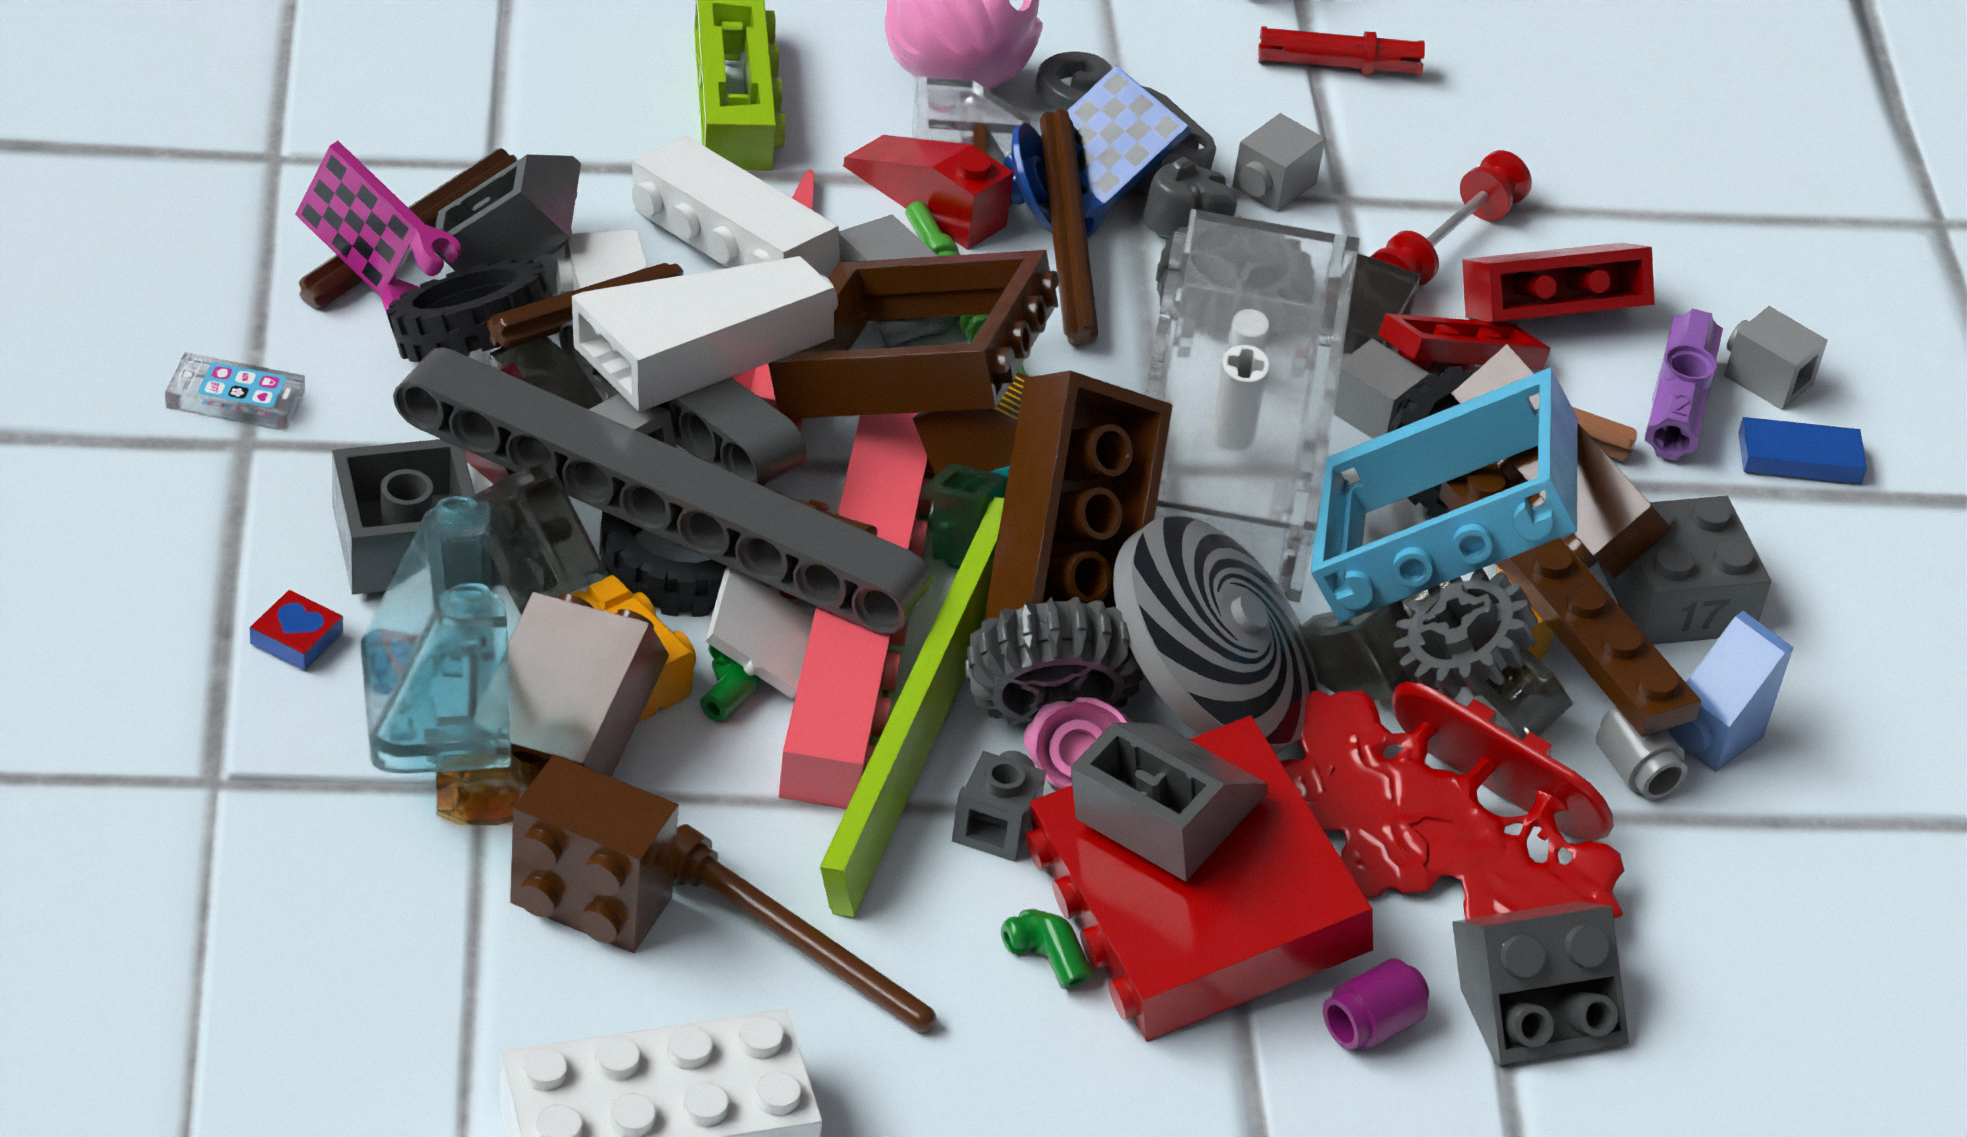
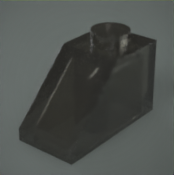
[1301,600,1411,706]

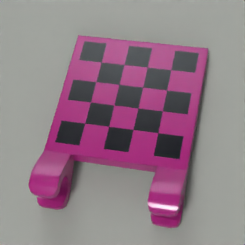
[295,140,461,314]

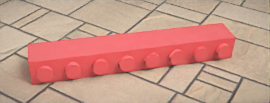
[778,412,937,809]

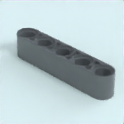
[559,320,807,486]

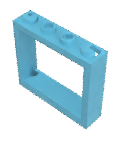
[1311,367,1577,623]

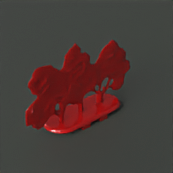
[1280,682,1625,919]

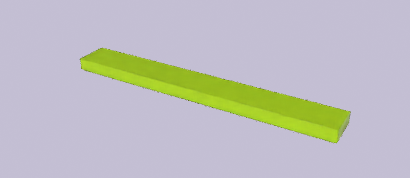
[820,497,1004,918]

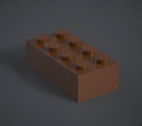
[984,370,1173,620]

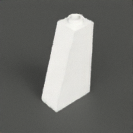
[572,256,838,412]

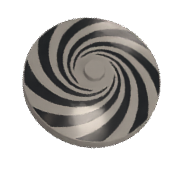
[1113,515,1318,754]

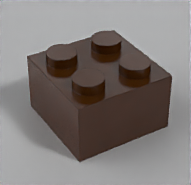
[510,754,679,953]

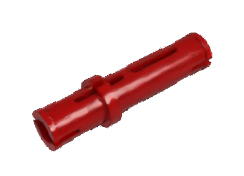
[1258,26,1425,75]

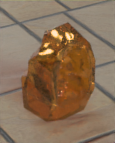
[436,738,540,825]

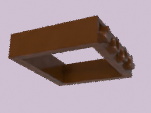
[768,250,1060,419]

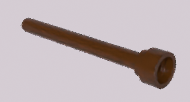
[673,824,936,1033]

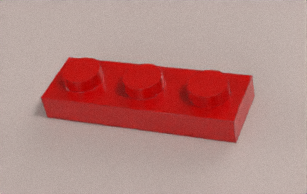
[1378,313,1551,371]

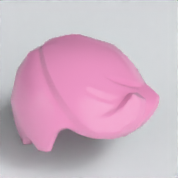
[1024,697,1132,791]

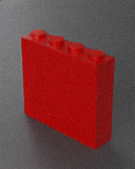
[1025,715,1374,1042]

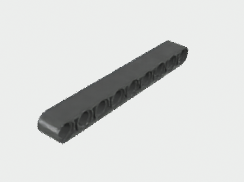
[393,347,933,634]

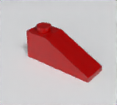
[843,135,1014,250]

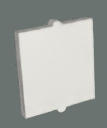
[705,567,814,699]

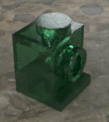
[922,463,1008,569]

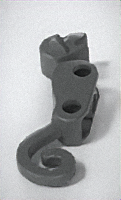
[1035,51,1237,239]

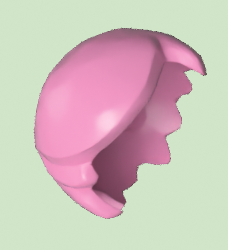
[885,0,1043,94]

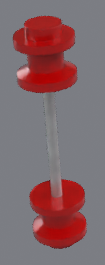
[1365,150,1532,304]

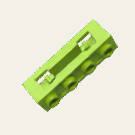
[694,0,785,171]

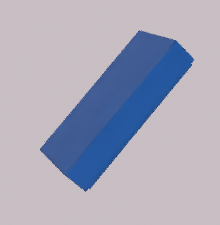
[1738,417,1867,484]

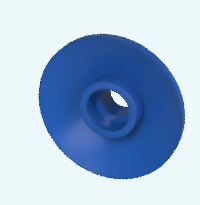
[1011,123,1052,233]

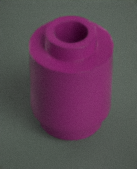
[1323,958,1429,1050]

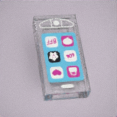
[165,352,305,431]

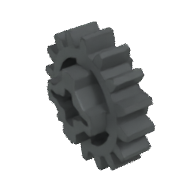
[1393,568,1538,700]

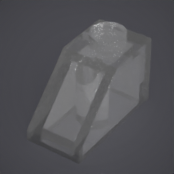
[912,77,1032,157]

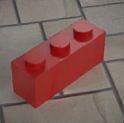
[1462,242,1655,322]

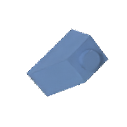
[1668,611,1794,772]

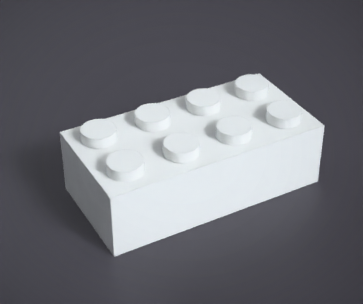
[499,1009,822,1137]

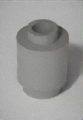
[1596,707,1688,800]

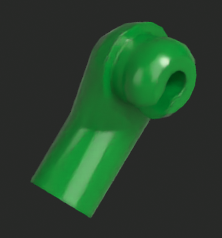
[700,644,760,722]
[1001,908,1093,989]

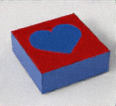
[250,590,343,670]

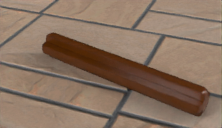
[487,263,684,349]

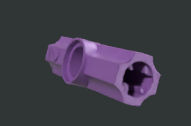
[1644,308,1723,461]

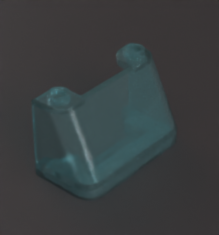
[361,496,511,774]

